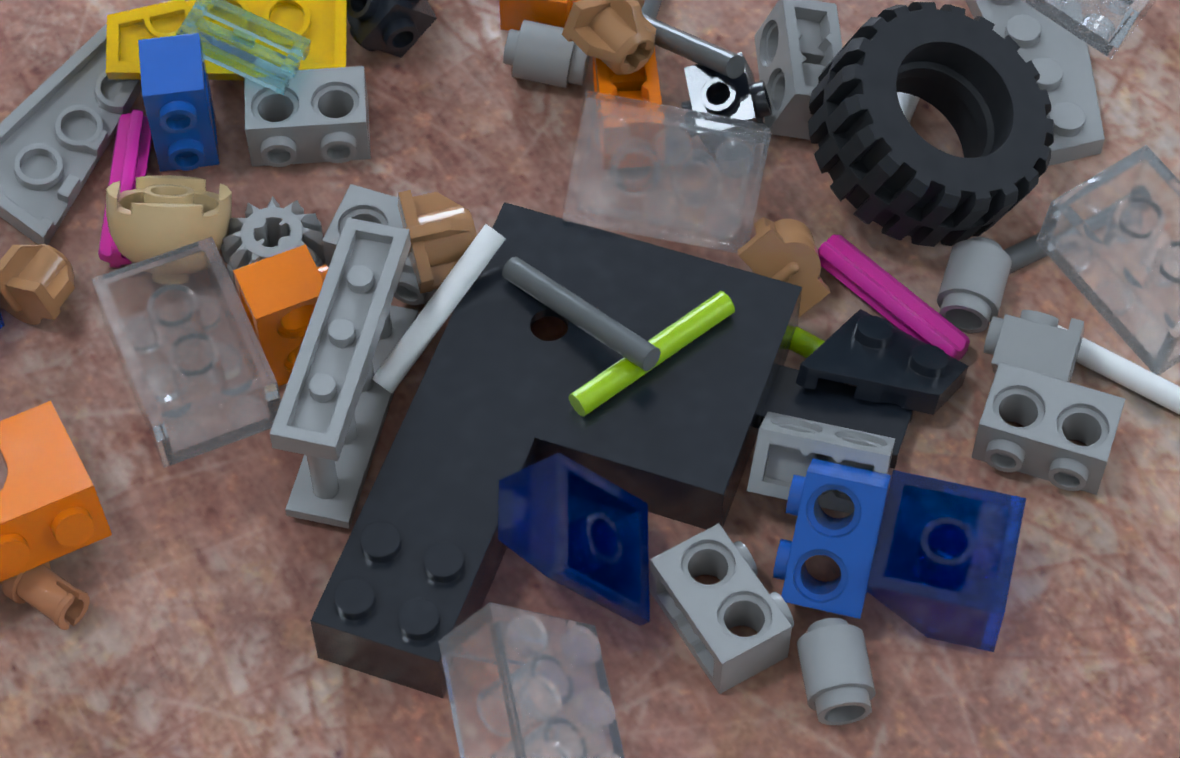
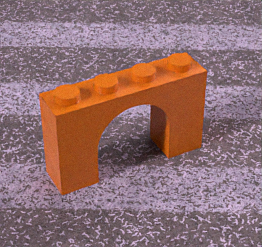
[0,401,112,582]

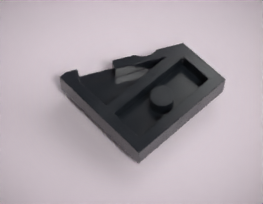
[795,309,969,415]

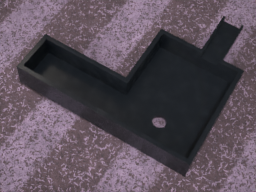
[310,202,914,698]

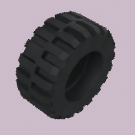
[808,2,1054,247]

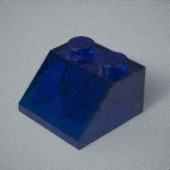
[498,453,650,626]
[867,470,1026,652]

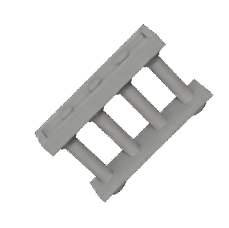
[270,217,419,529]

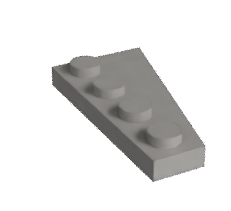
[965,0,1105,166]
[0,24,142,245]

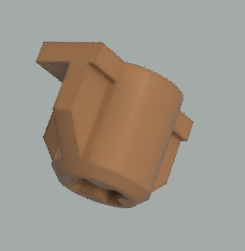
[562,0,656,75]
[398,190,477,294]
[737,217,831,318]
[0,244,75,325]

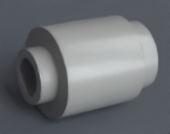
[503,20,590,89]
[937,237,1012,333]
[797,618,876,725]

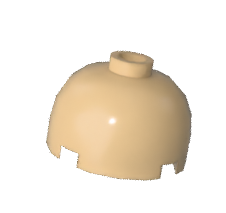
[106,175,232,279]

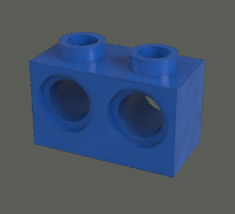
[138,33,220,172]
[773,458,891,619]

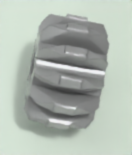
[221,196,325,287]

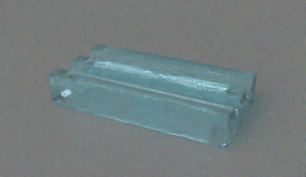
[176,0,311,95]

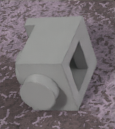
[984,310,1084,382]

